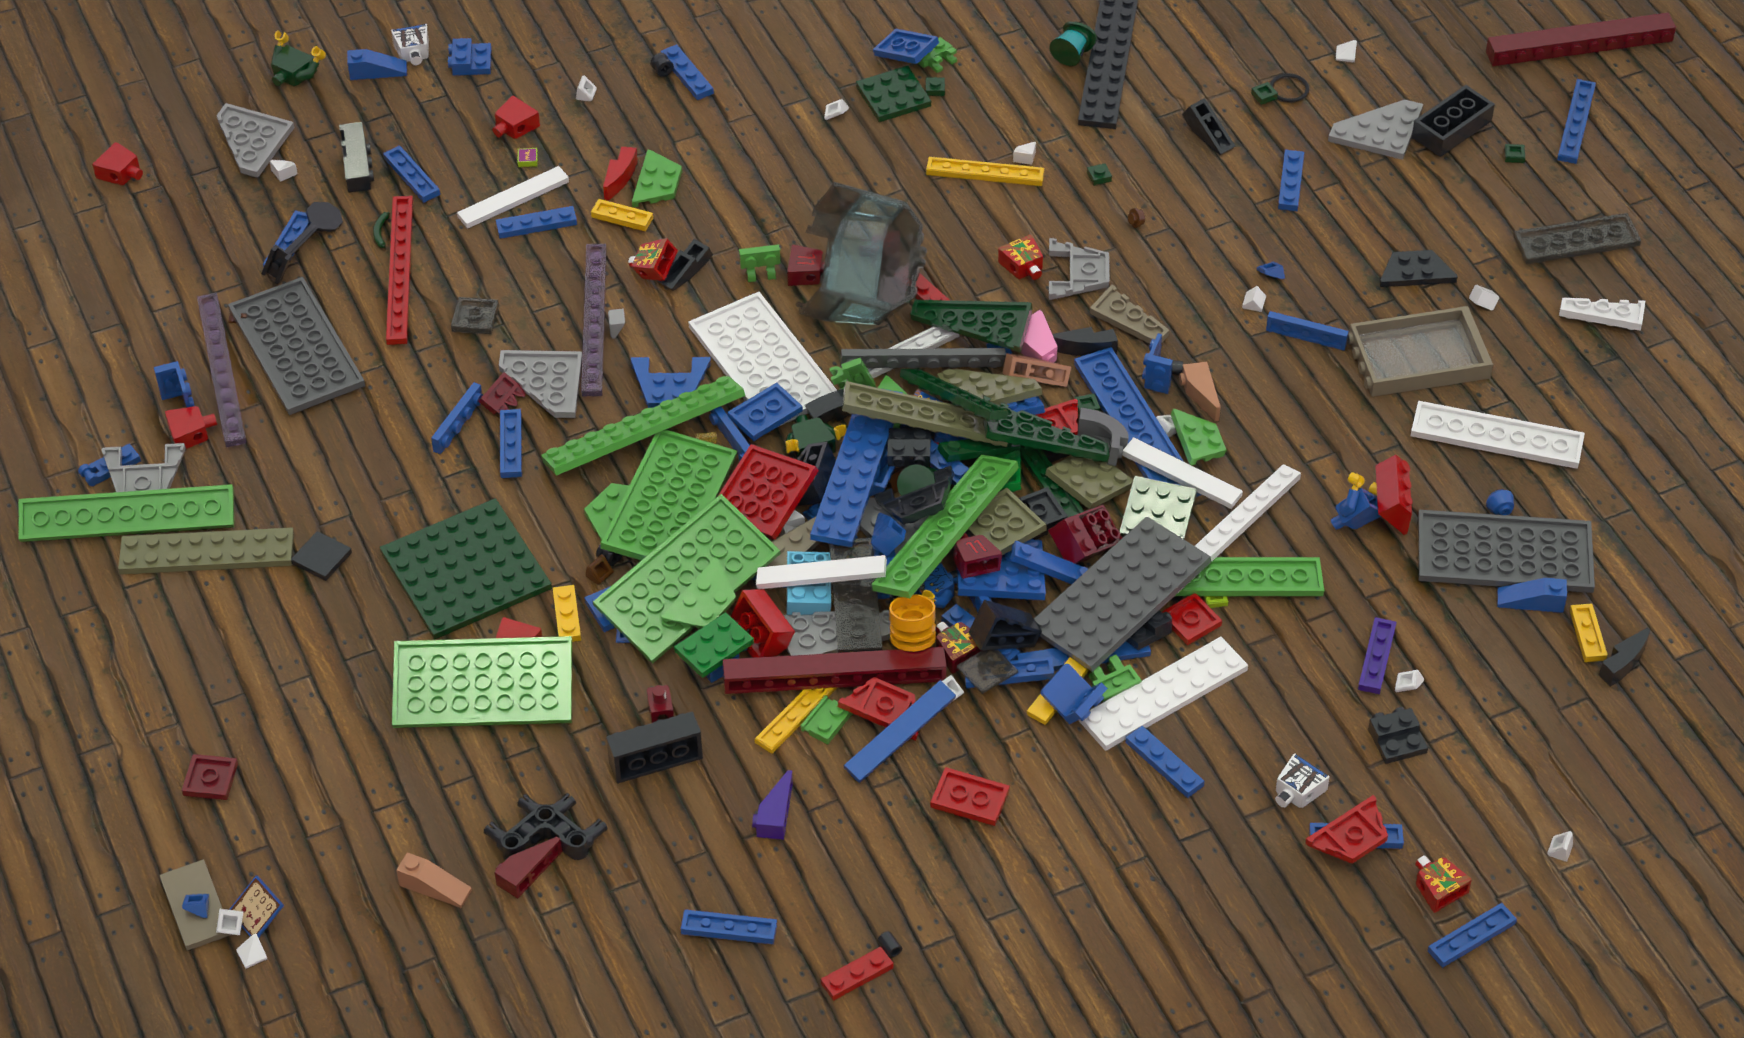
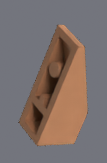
[1002,353,1071,387]
[1179,362,1221,421]
[396,852,472,908]

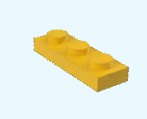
[591,199,653,232]
[553,585,581,642]
[1569,604,1608,662]

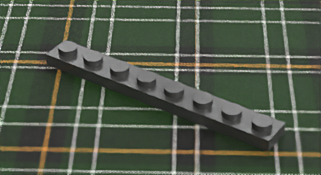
[840,348,1006,369]

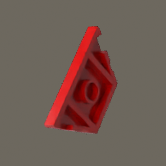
[1036,399,1078,435]
[837,677,918,741]
[1305,795,1388,864]

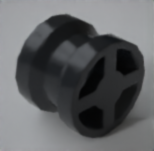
[650,53,674,77]
[596,544,622,566]

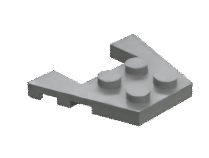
[1049,238,1109,300]
[102,443,186,492]

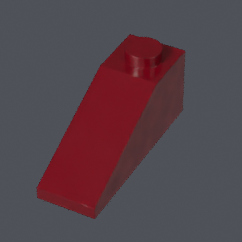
[494,837,562,899]

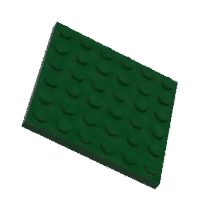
[380,498,552,640]

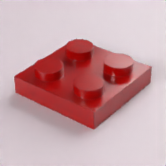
[1162,593,1222,646]

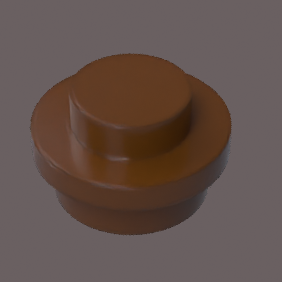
[1128,208,1145,228]

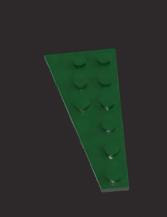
[910,300,1033,353]
[983,396,1110,462]

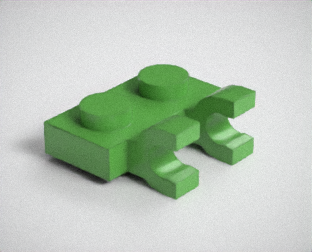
[918,37,957,73]
[739,244,781,282]
[830,358,876,390]
[1089,655,1142,702]

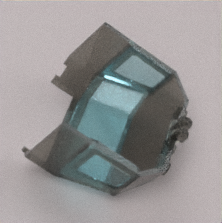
[796,182,927,326]

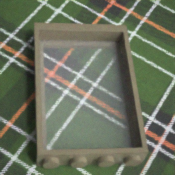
[1347,306,1493,397]

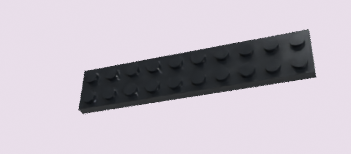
[1078,0,1138,129]

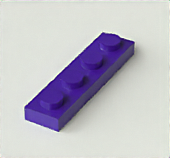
[1358,617,1396,694]

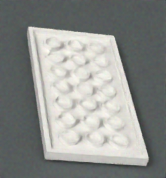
[688,292,837,426]

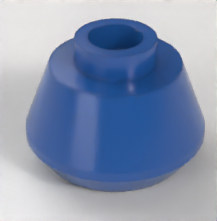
[1486,489,1514,515]

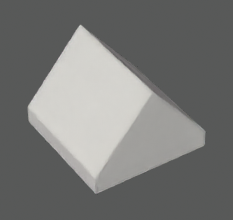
[576,76,597,101]
[1242,286,1266,312]
[1547,831,1573,862]
[216,909,243,935]

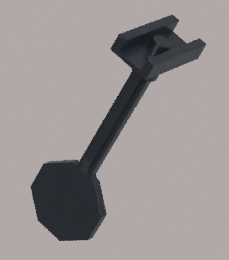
[261,202,343,285]

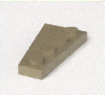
[1090,285,1169,344]
[766,517,821,590]

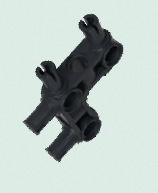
[484,793,608,860]

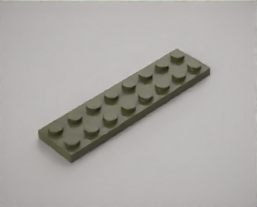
[842,381,1008,447]
[118,527,294,575]

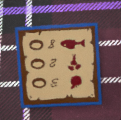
[229,875,284,938]

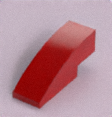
[603,147,638,201]

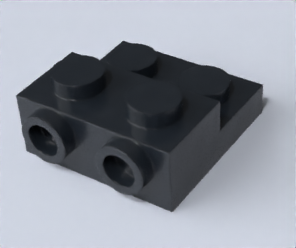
[887,428,931,467]
[1019,487,1068,540]
[1126,610,1172,650]
[1368,707,1428,764]

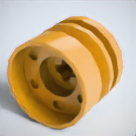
[889,594,936,652]

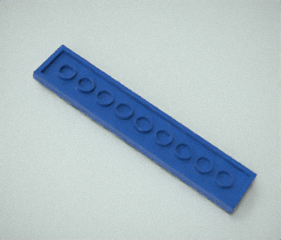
[1074,347,1201,497]
[810,389,903,548]

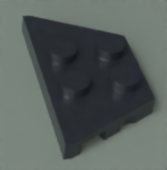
[1380,250,1458,287]

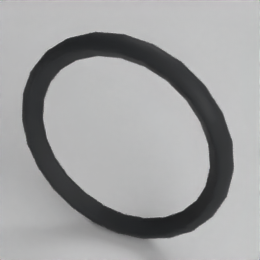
[1270,73,1309,102]

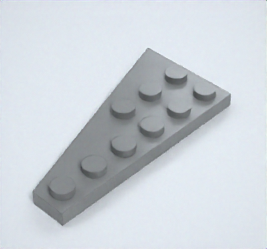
[784,610,891,656]

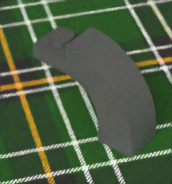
[1077,408,1129,466]

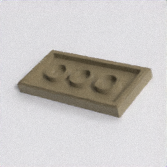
[159,859,232,951]

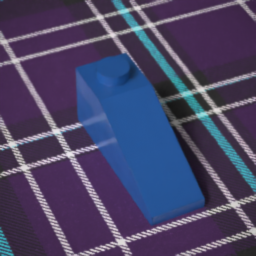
[347,49,407,80]
[1497,578,1567,613]

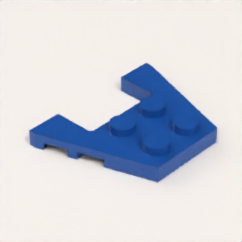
[631,357,711,408]

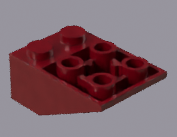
[1048,505,1122,565]

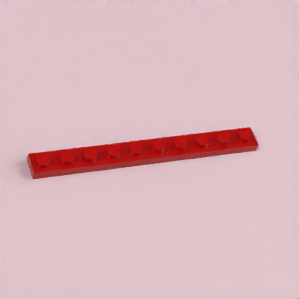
[386,196,413,345]

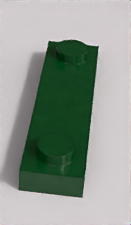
[937,439,1021,462]

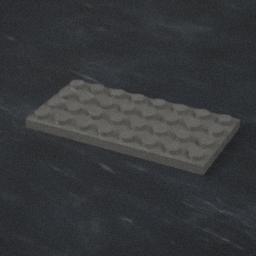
[228,277,365,415]
[1418,510,1595,593]
[1034,516,1212,672]

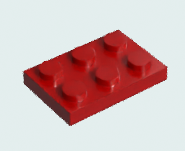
[930,767,1010,826]

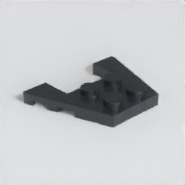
[874,465,954,525]

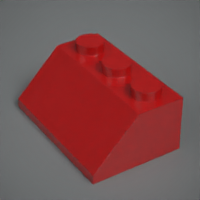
[1375,455,1413,535]
[731,589,795,658]

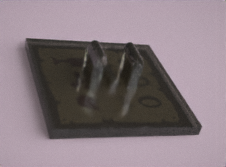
[957,649,1018,694]

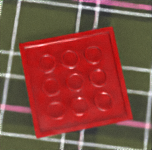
[718,444,819,540]

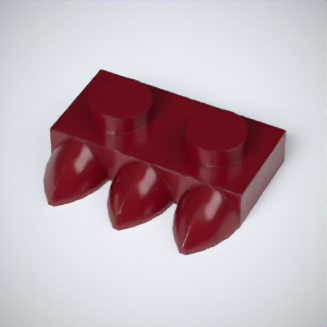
[478,372,525,415]

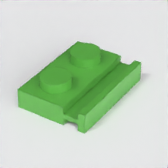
[801,695,852,744]

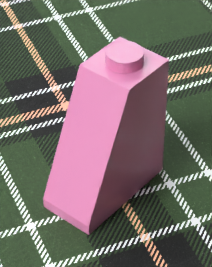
[1021,310,1057,363]

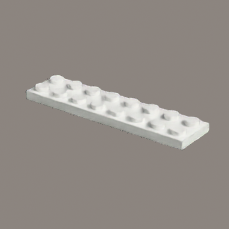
[1411,401,1585,469]
[1079,637,1248,751]

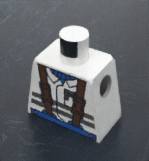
[391,24,429,65]
[1275,754,1330,808]

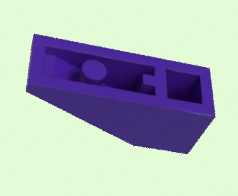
[752,770,793,840]

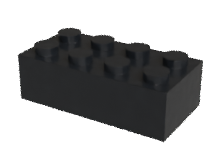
[1411,85,1495,157]
[606,711,703,784]

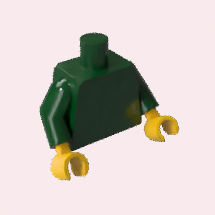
[271,30,326,87]
[784,415,847,458]

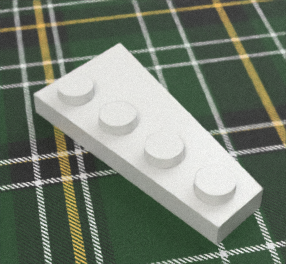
[1559,298,1645,331]

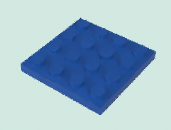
[957,536,1046,600]

